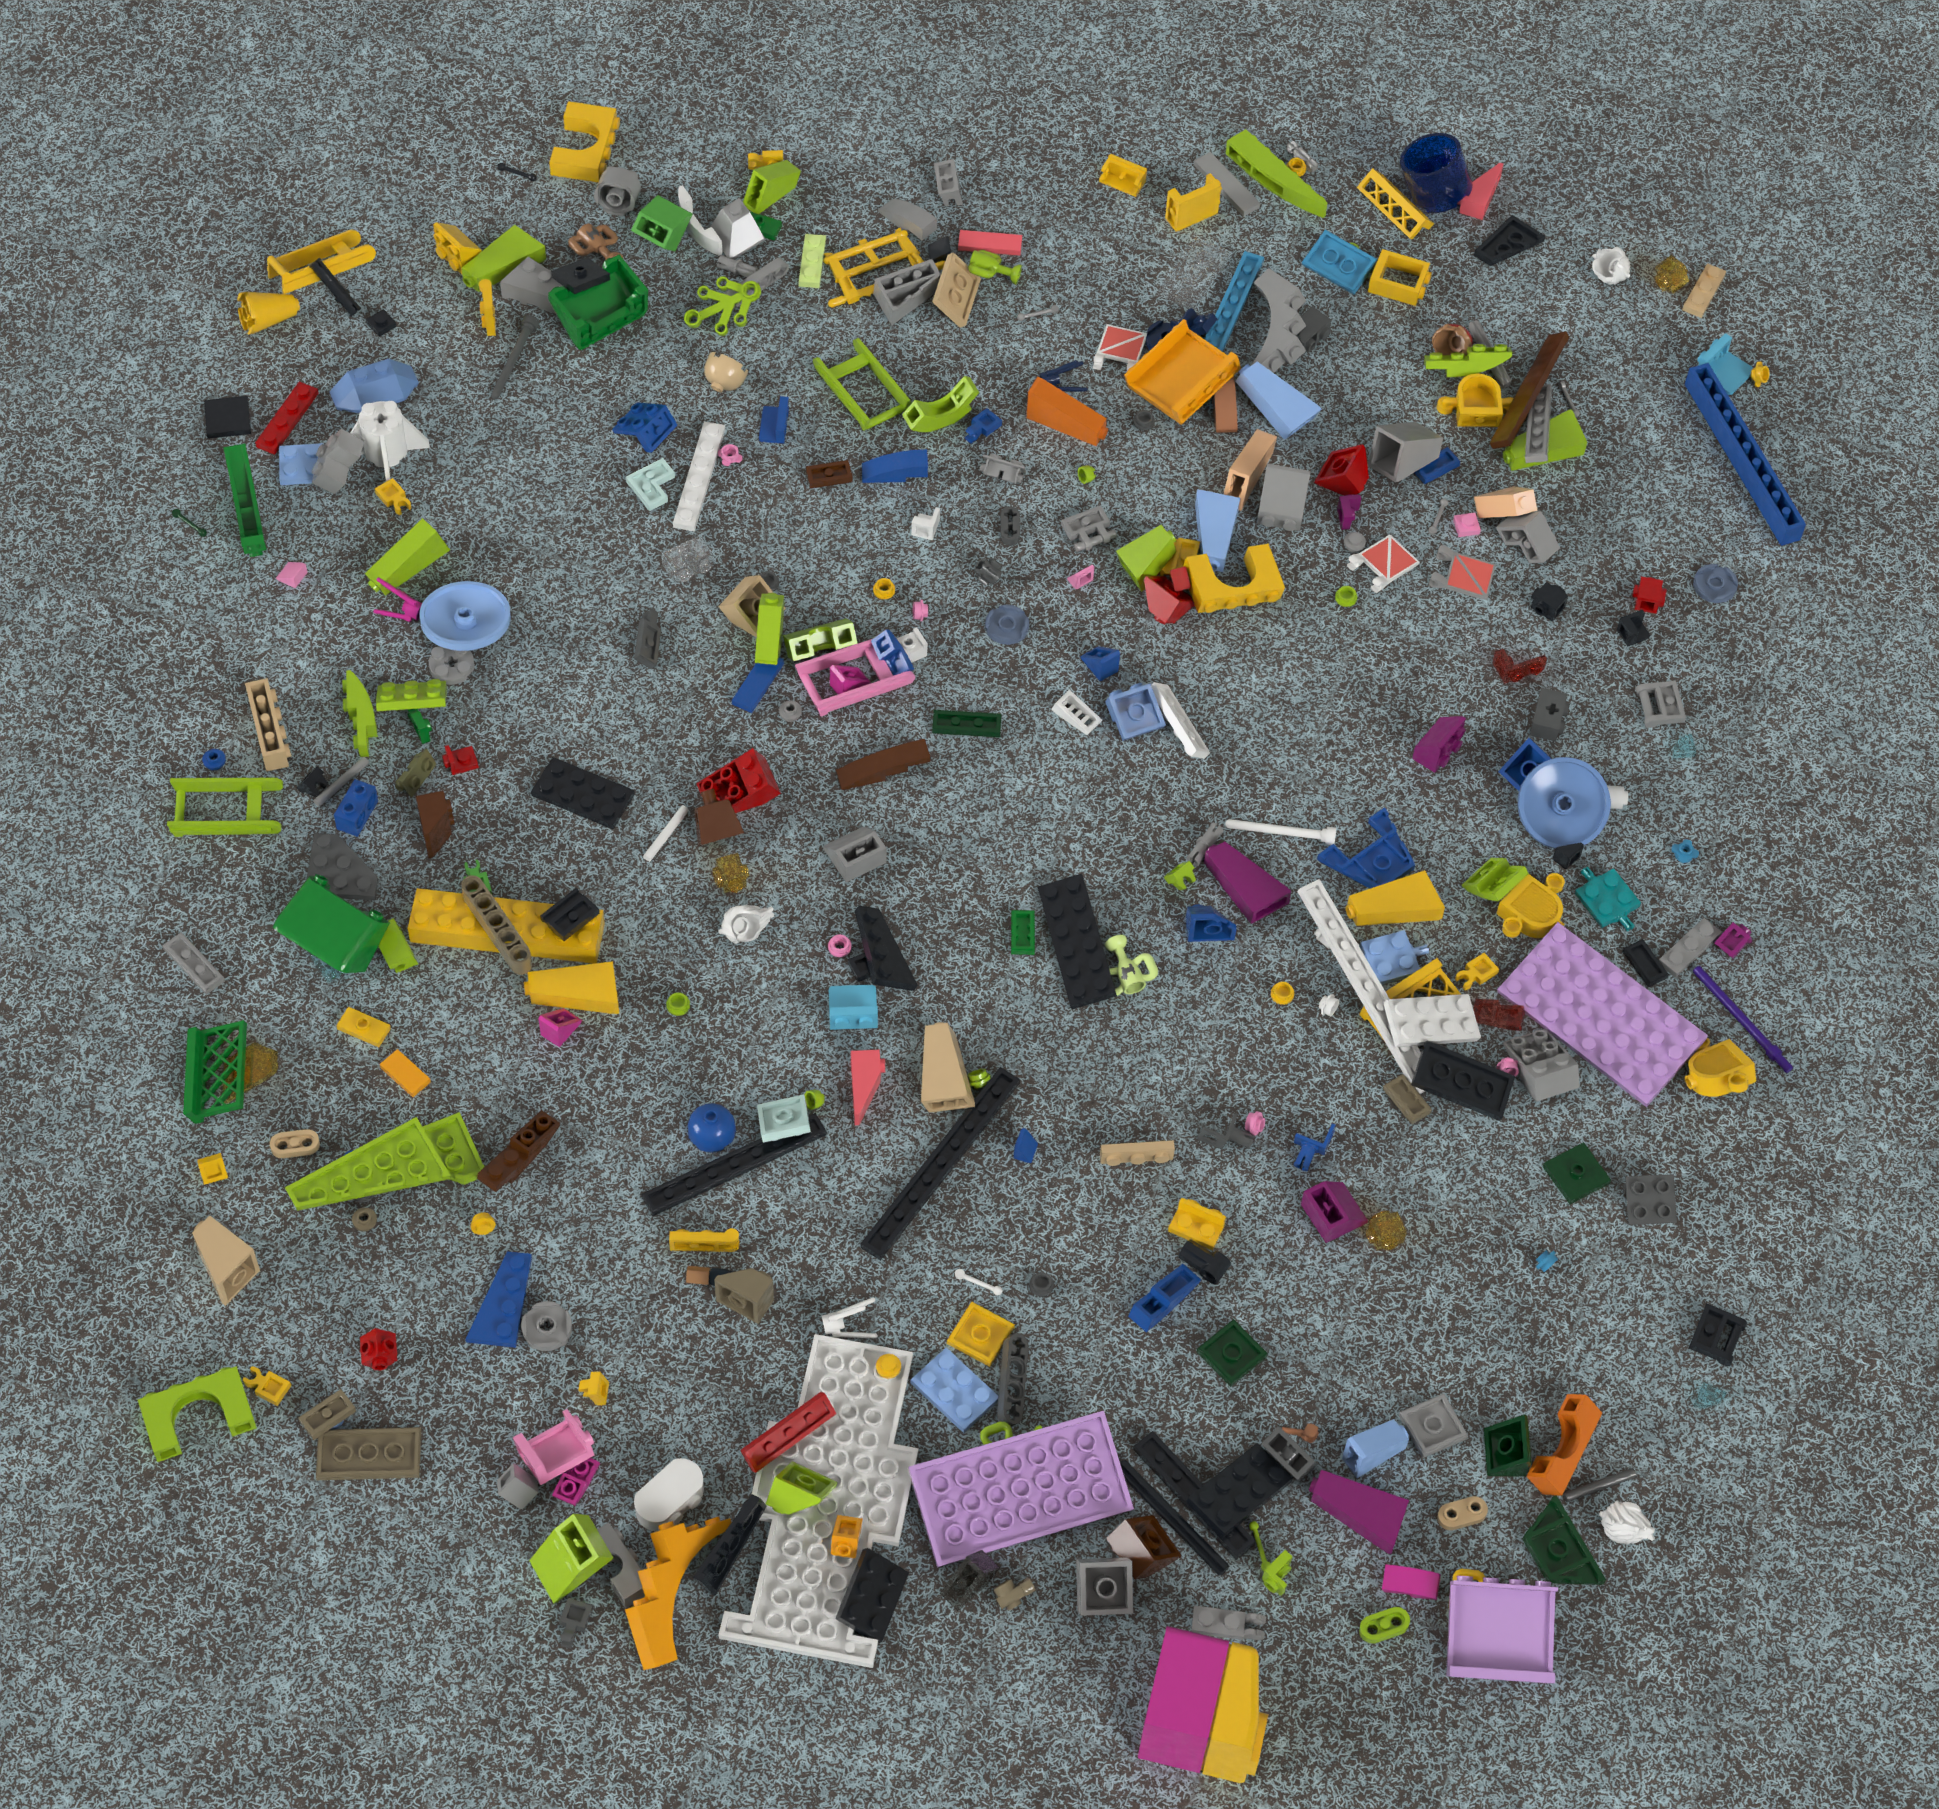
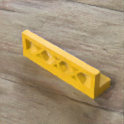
[1357,168,1434,239]

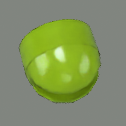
[1078,465,1096,484]
[804,1089,825,1110]

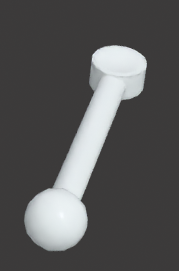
[955,1269,1003,1296]

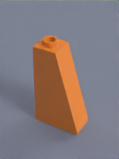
[1026,376,1108,446]

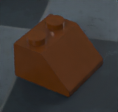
[416,791,455,859]
[1106,1515,1182,1580]

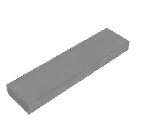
[1194,152,1260,217]

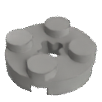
[429,646,475,685]
[521,1301,572,1351]

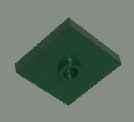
[1543,1142,1611,1204]
[1197,1319,1268,1387]

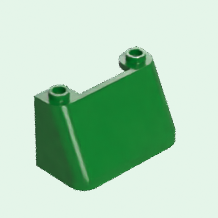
[548,255,648,350]
[273,874,390,973]

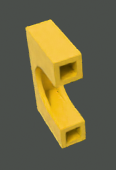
[549,101,620,182]
[1183,544,1285,613]

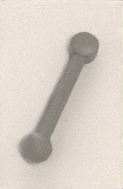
[1017,305,1059,321]
[1558,381,1580,417]
[1428,498,1448,535]

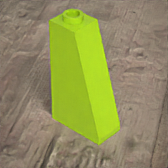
[462,224,546,292]
[1503,409,1587,471]
[365,518,450,596]

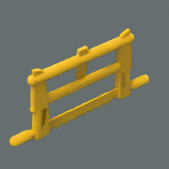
[823,227,945,308]

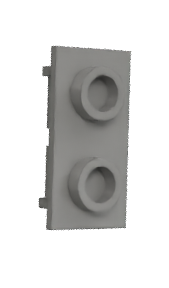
[980,454,1026,484]

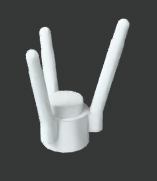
[822,1298,877,1338]

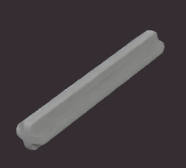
[1468,320,1511,389]

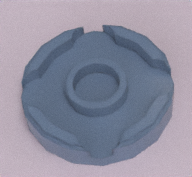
[1693,564,1738,603]
[985,605,1029,645]

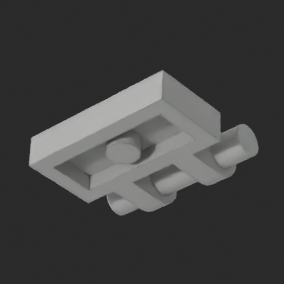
[1061,505,1117,552]

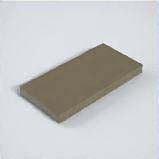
[316,1427,422,1481]

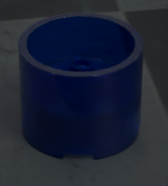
[1400,133,1473,213]

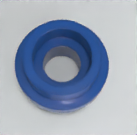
[202,749,226,770]

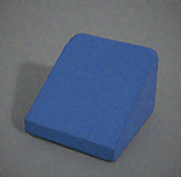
[1014,1128,1038,1163]

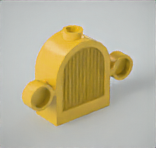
[1437,373,1514,427]
[1496,873,1565,938]
[1685,1038,1756,1097]

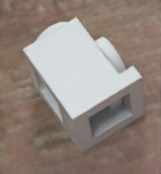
[897,628,928,663]

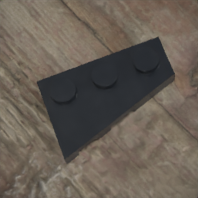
[1474,215,1545,266]

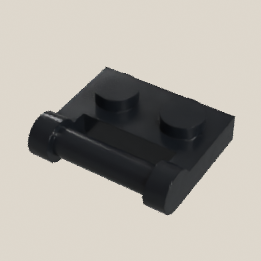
[1689,1303,1747,1366]

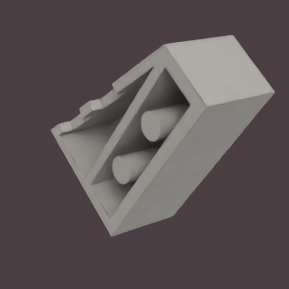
[500,257,569,314]

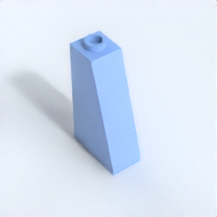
[1235,361,1322,440]
[1195,489,1240,572]

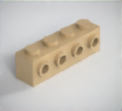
[245,678,291,772]

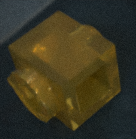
[1654,255,1689,294]
[712,853,750,893]
[1366,1211,1407,1251]

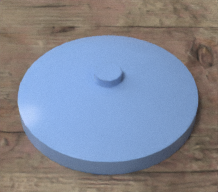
[420,581,511,651]

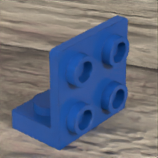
[612,402,677,453]

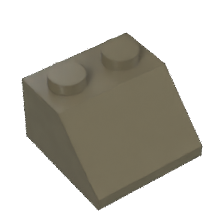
[714,1268,774,1324]

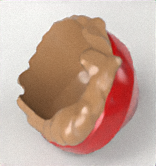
[1432,324,1473,355]

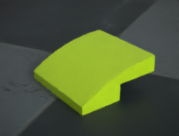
[1462,857,1529,901]

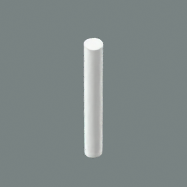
[643,805,689,862]

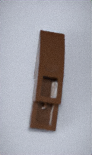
[477,1110,560,1192]

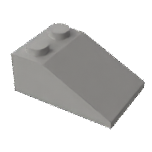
[1257,463,1311,531]

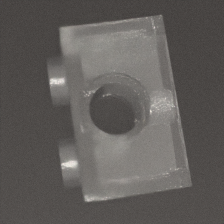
[661,536,714,584]

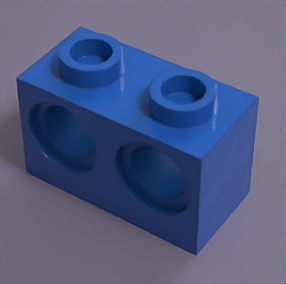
[334,779,378,837]

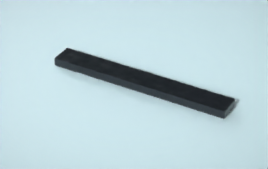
[641,1113,827,1217]

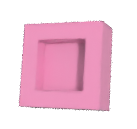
[1453,513,1481,537]

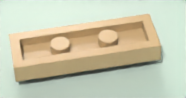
[1682,263,1726,318]
[1100,1140,1175,1166]

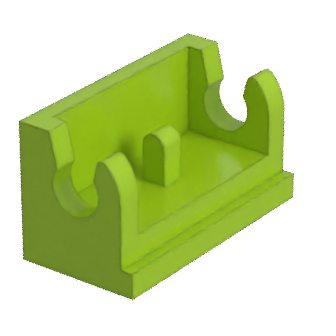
[379,918,418,973]

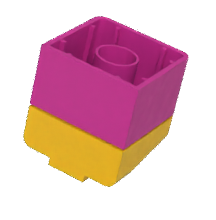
[1138,1626,1268,1783]

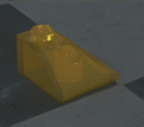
[223,1042,278,1104]

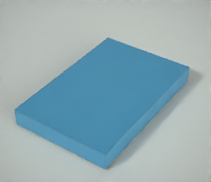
[1302,229,1377,295]

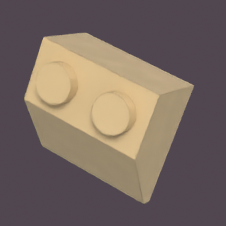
[718,575,786,638]

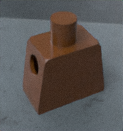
[694,789,744,846]

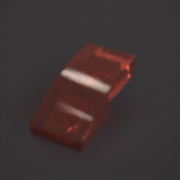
[1473,999,1525,1031]

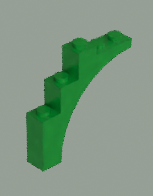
[223,443,267,557]

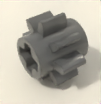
[974,557,1002,586]

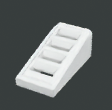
[1051,690,1102,735]

